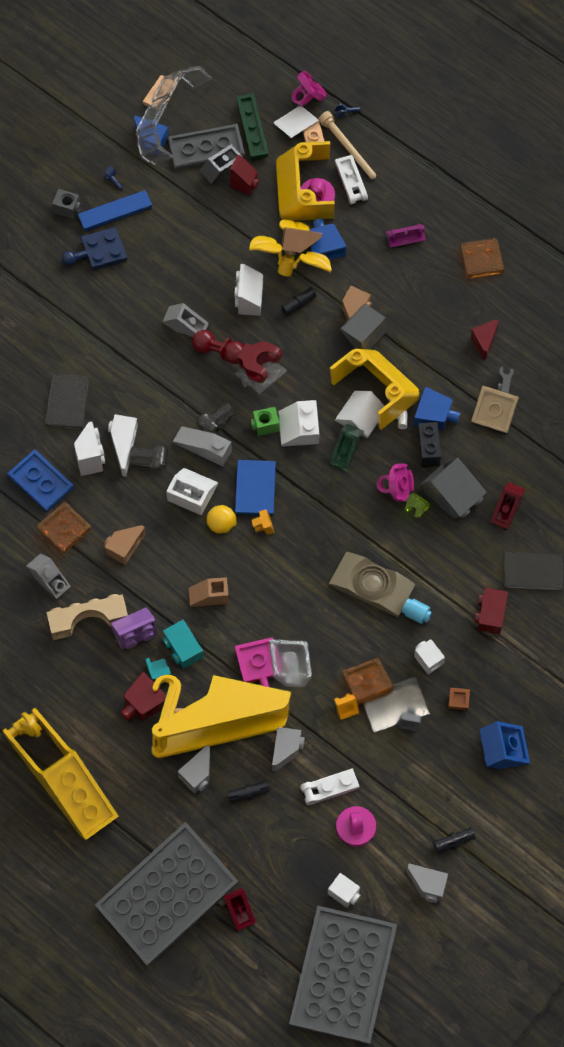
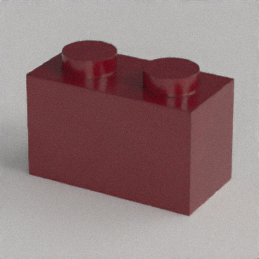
[475,588,508,634]

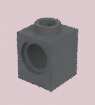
[52,189,82,219]

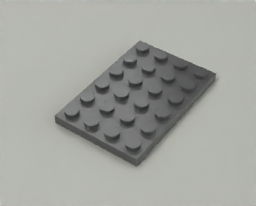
[95,822,240,966]
[289,906,397,1045]

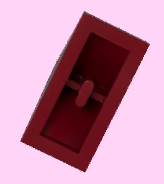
[471,319,499,360]
[224,888,256,931]

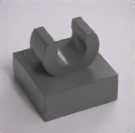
[397,706,421,732]

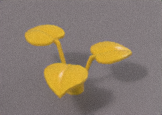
[249,219,331,276]

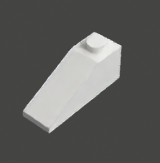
[108,415,138,477]

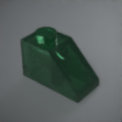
[330,424,364,471]

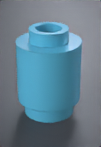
[402,598,432,624]

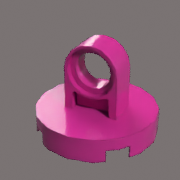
[292,70,327,106]
[301,178,335,202]
[377,463,414,502]
[336,806,376,847]

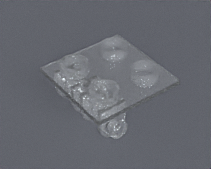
[235,362,287,394]

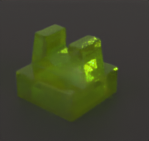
[405,494,430,518]

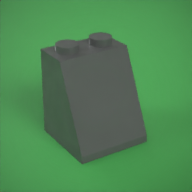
[418,457,487,519]

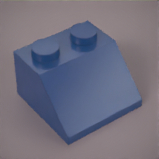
[479,721,530,769]

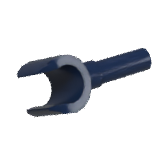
[334,104,360,118]
[104,166,123,190]

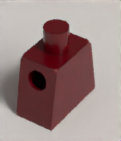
[120,672,167,721]

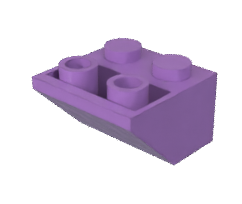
[111,607,157,650]

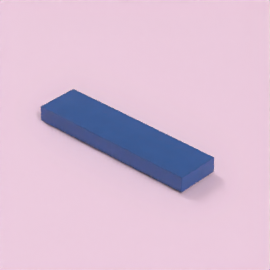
[78,190,152,231]

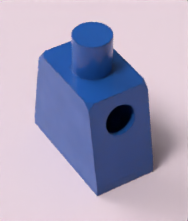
[309,219,346,260]
[414,387,461,430]

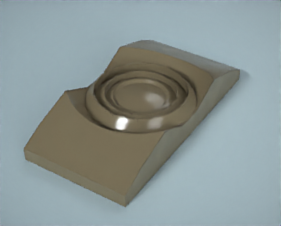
[329,552,415,617]

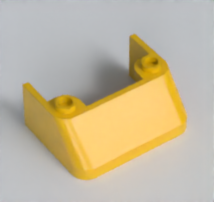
[276,141,335,221]
[330,349,419,430]

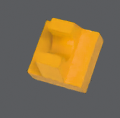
[252,509,274,535]
[335,694,359,720]

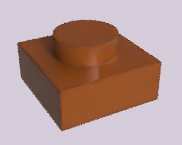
[448,688,470,711]

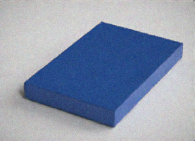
[7,449,74,513]
[235,460,276,516]

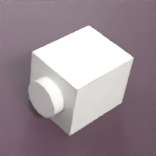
[414,639,445,674]
[328,873,361,908]

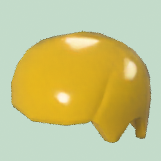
[207,505,237,534]

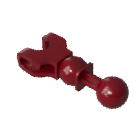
[192,330,283,383]

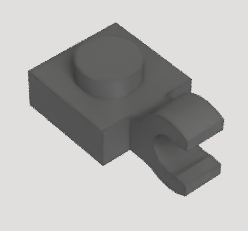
[498,367,514,393]

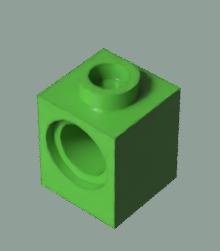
[250,407,280,436]

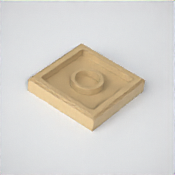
[471,386,519,433]

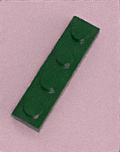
[236,93,269,160]

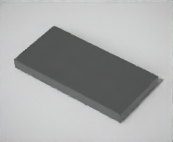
[167,124,245,170]

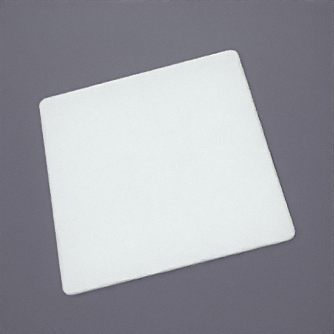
[274,106,318,138]

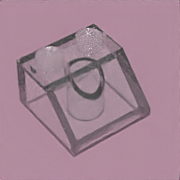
[269,640,312,687]

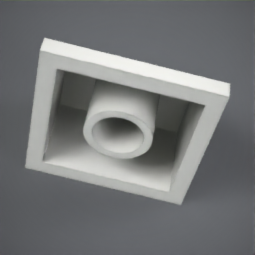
[278,400,319,447]

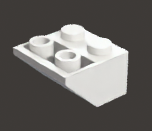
[235,264,263,316]
[74,422,105,476]
[166,468,218,515]

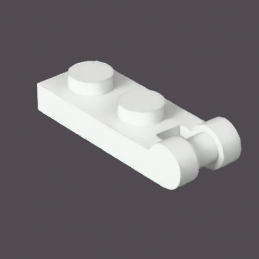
[335,155,368,205]
[300,768,359,805]

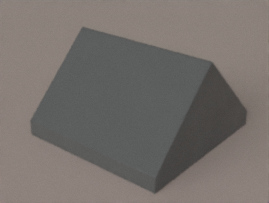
[340,304,387,350]

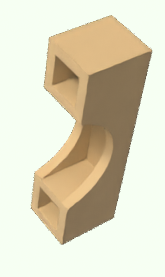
[47,594,128,640]

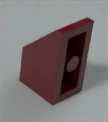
[230,154,259,195]
[491,482,526,529]

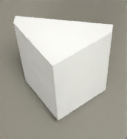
[335,391,384,439]

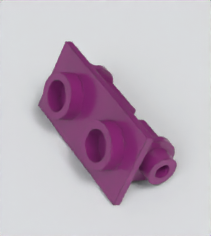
[386,224,426,248]

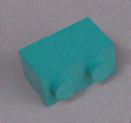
[162,620,203,669]

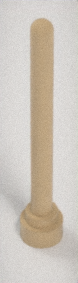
[318,111,376,179]

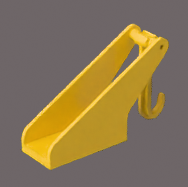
[152,675,291,758]
[2,708,119,840]

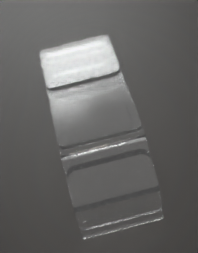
[136,66,212,165]

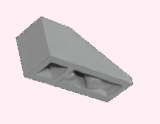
[173,426,232,466]

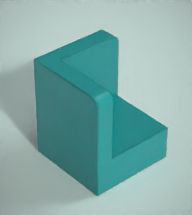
[145,658,171,684]

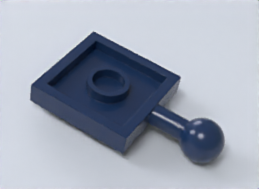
[62,227,127,270]

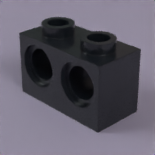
[417,422,441,467]

